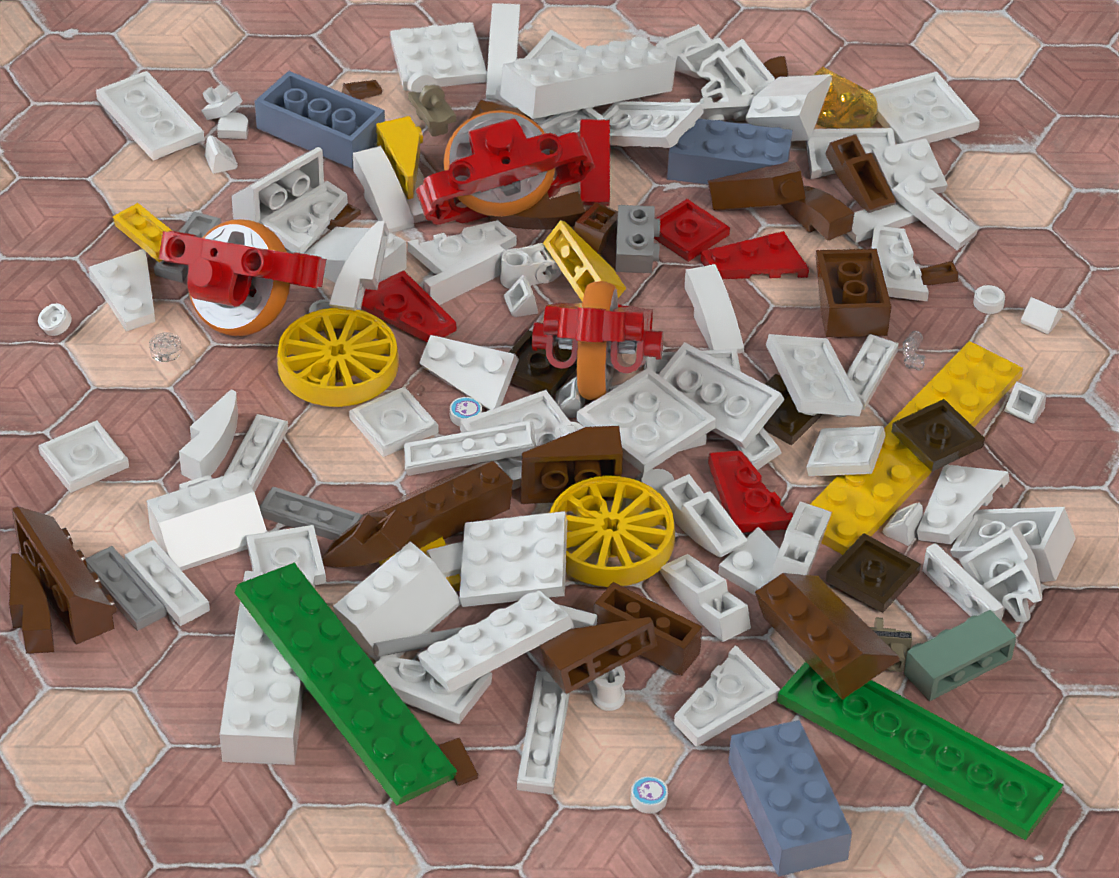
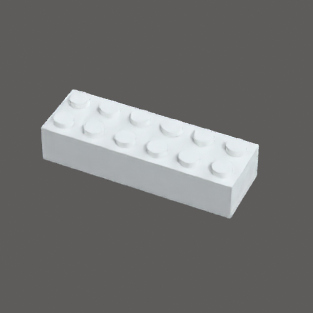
[500,37,676,119]
[220,571,315,765]

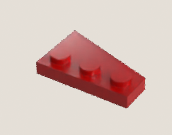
[700,231,809,279]
[361,270,457,342]
[708,451,794,533]

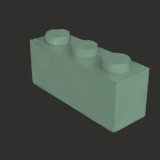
[904,610,1017,702]

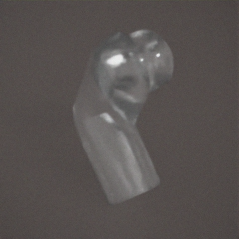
[902,331,926,371]

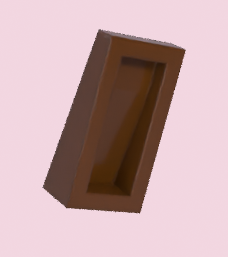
[342,80,383,100]
[326,203,361,231]
[920,261,959,286]
[439,737,478,786]

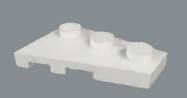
[407,220,517,274]

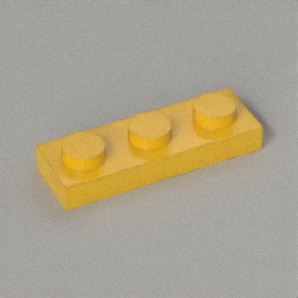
[112,203,172,262]

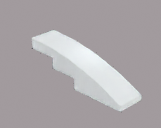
[486,3,520,99]

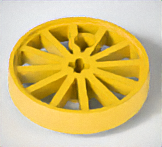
[277,308,399,407]
[550,476,675,587]

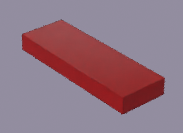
[580,119,610,206]

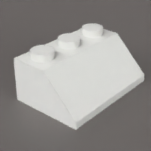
[232,147,324,223]
[147,470,267,571]
[333,542,461,661]

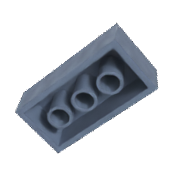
[255,71,385,169]
[667,119,793,185]
[728,720,852,877]

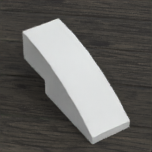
[353,146,414,233]
[329,221,389,311]
[684,264,744,353]
[179,389,238,480]
[660,474,748,558]
[769,501,832,581]
[660,554,751,642]

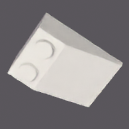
[746,75,832,141]
[304,227,407,283]
[950,507,1076,582]

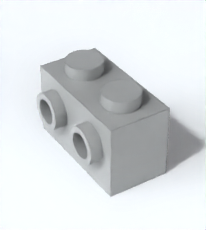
[616,205,660,273]

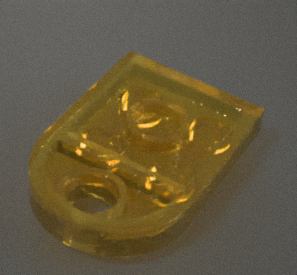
[814,67,878,129]

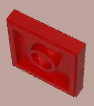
[654,199,730,262]

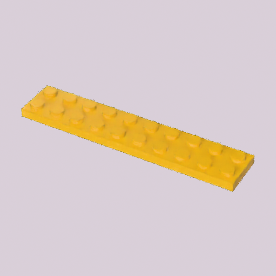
[810,341,1023,555]

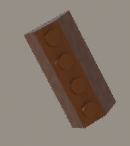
[363,461,513,549]
[12,506,116,645]
[755,573,900,699]

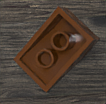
[815,249,892,338]
[521,426,623,504]

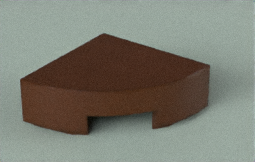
[763,56,788,79]

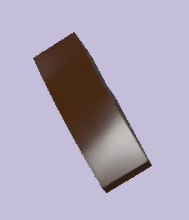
[825,134,896,213]
[781,186,854,241]
[488,191,586,230]
[322,509,416,567]
[9,553,54,654]

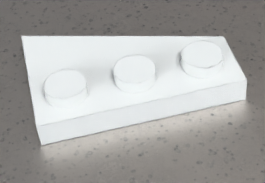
[680,94,756,121]
[806,128,895,180]
[259,181,348,254]
[871,225,929,301]
[89,249,155,332]
[420,335,519,410]
[917,464,1009,544]
[718,527,779,596]
[674,645,780,747]
[374,656,492,724]

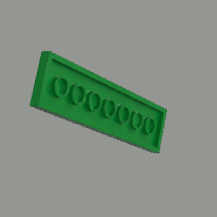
[234,562,457,806]
[777,661,1064,840]

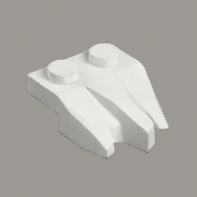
[656,24,728,78]
[697,39,775,98]
[959,526,1043,622]

